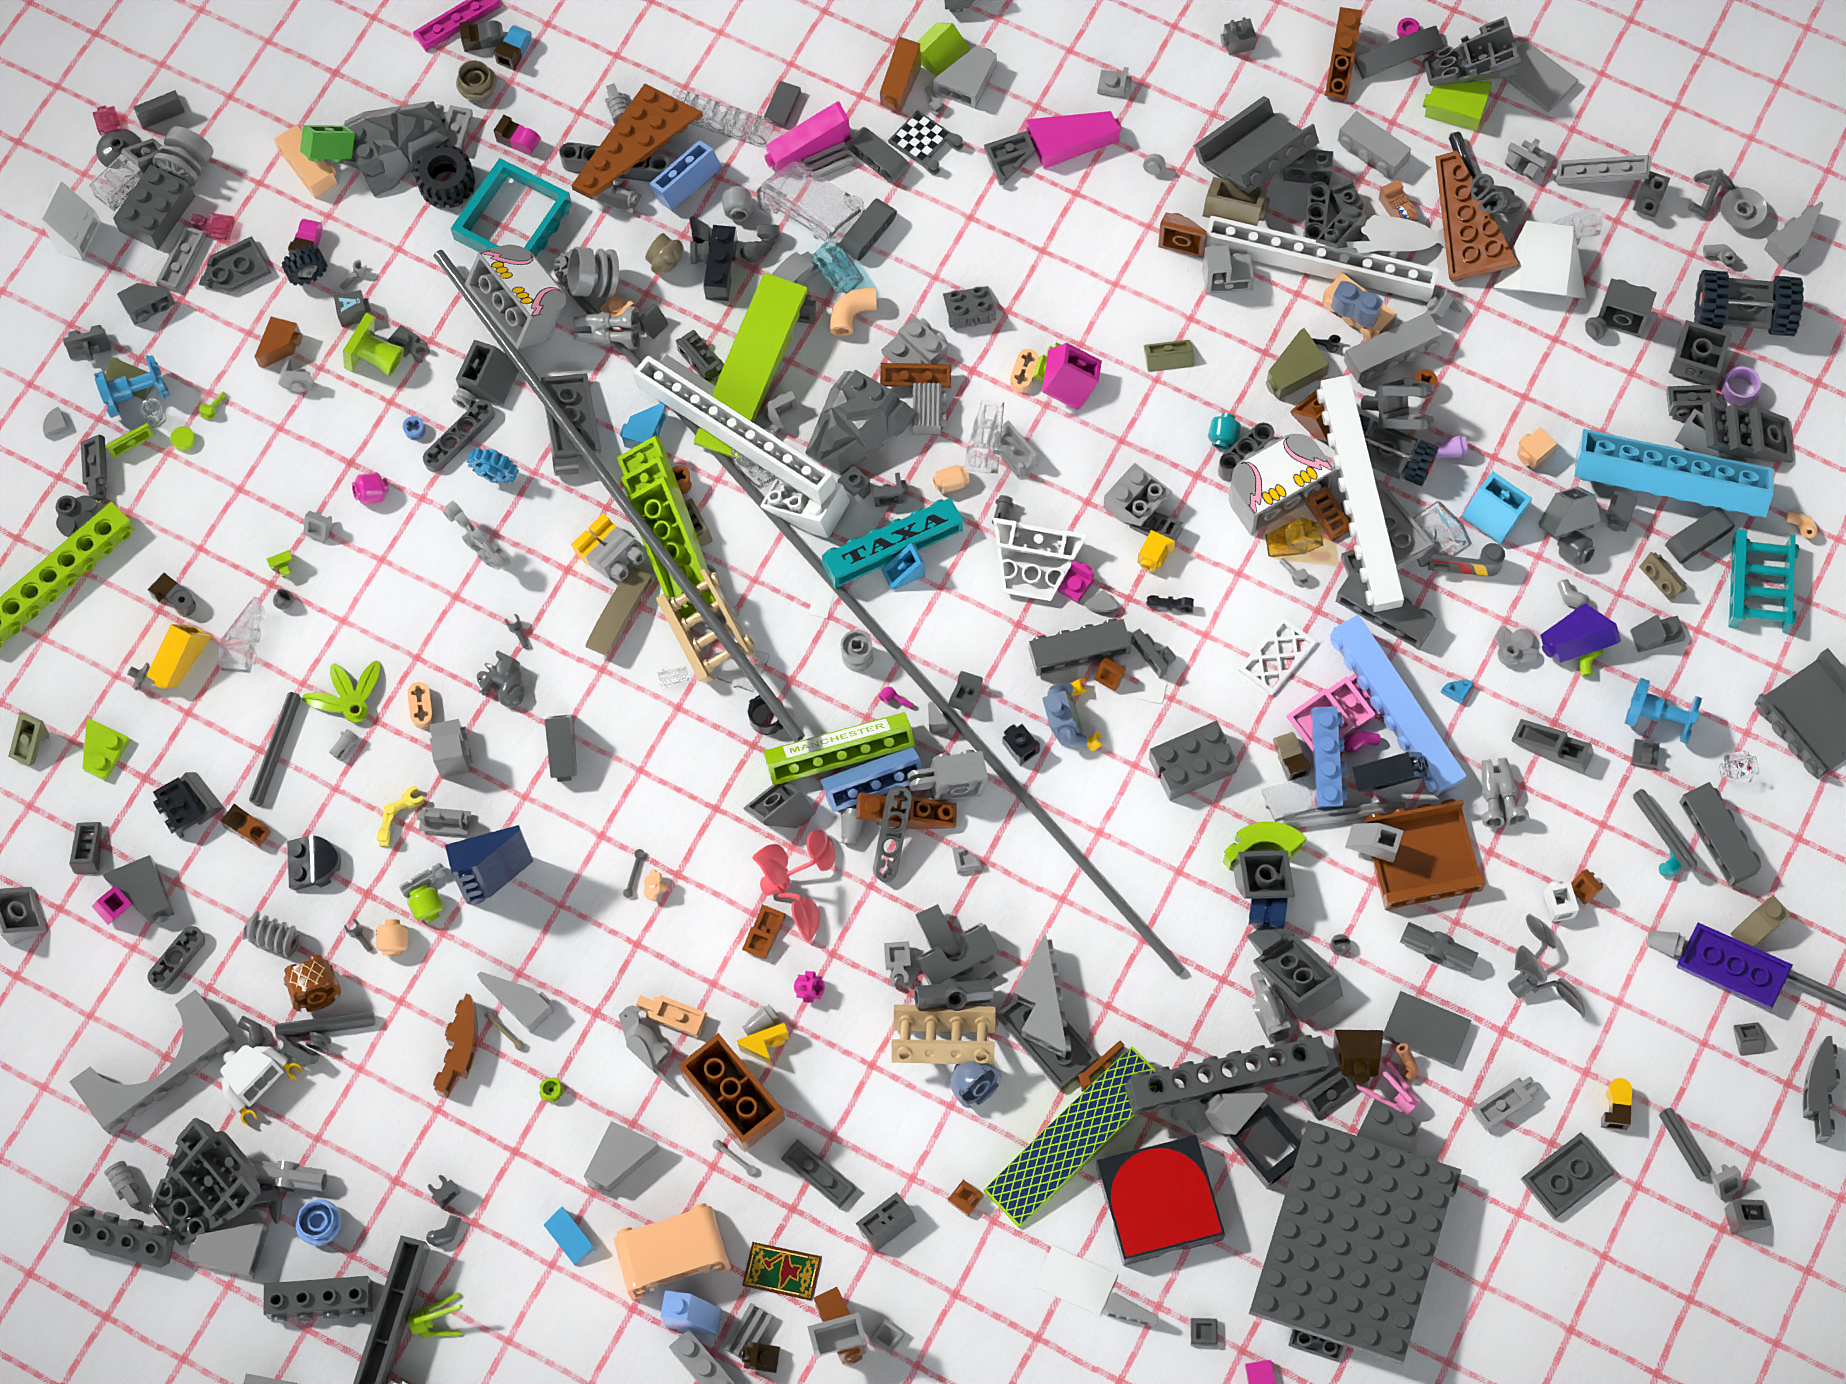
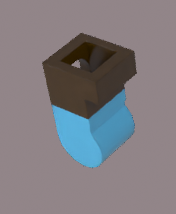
[494,25,532,71]

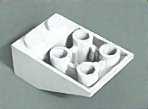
[39,180,101,260]
[760,477,850,538]

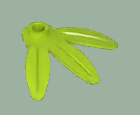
[302,661,380,723]

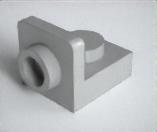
[1097,67,1132,98]

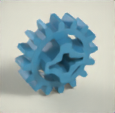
[466,448,519,484]

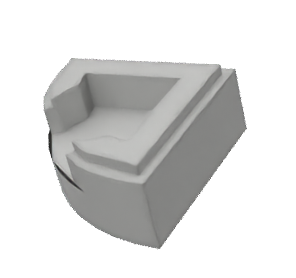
[43,407,68,438]
[1085,589,1119,614]
[952,848,982,874]

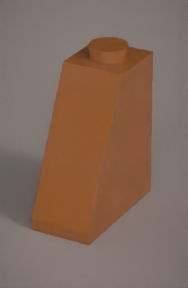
[880,36,921,111]

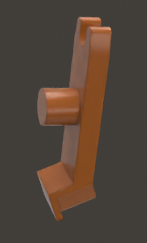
[1078,1040,1125,1092]

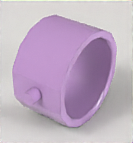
[1721,366,1761,407]

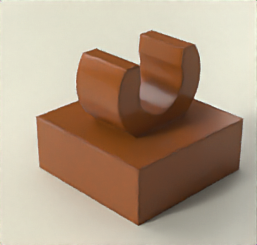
[1094,657,1126,691]
[1571,869,1603,905]
[947,1179,984,1217]

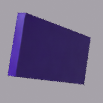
[1676,922,1793,1011]

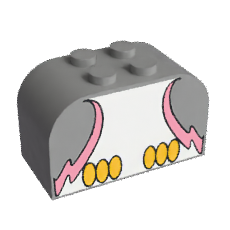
[465,244,566,350]
[1229,434,1335,535]

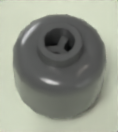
[1557,530,1595,566]

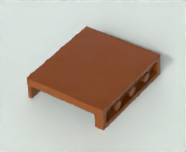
[1365,799,1486,910]

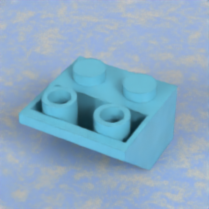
[1461,471,1532,544]

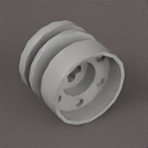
[152,126,214,187]
[567,247,619,298]

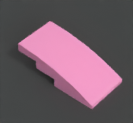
[1286,674,1382,752]

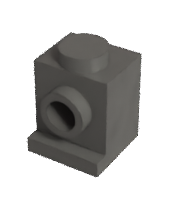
[1329,179,1364,214]
[1606,490,1638,532]

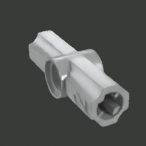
[250,1160,327,1193]

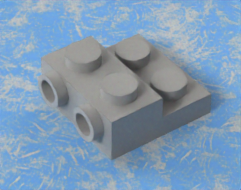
[881,316,948,364]

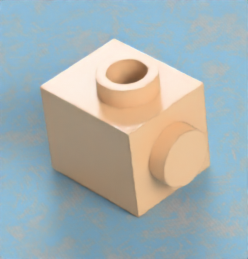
[1517,427,1557,470]

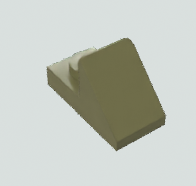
[8,712,49,766]

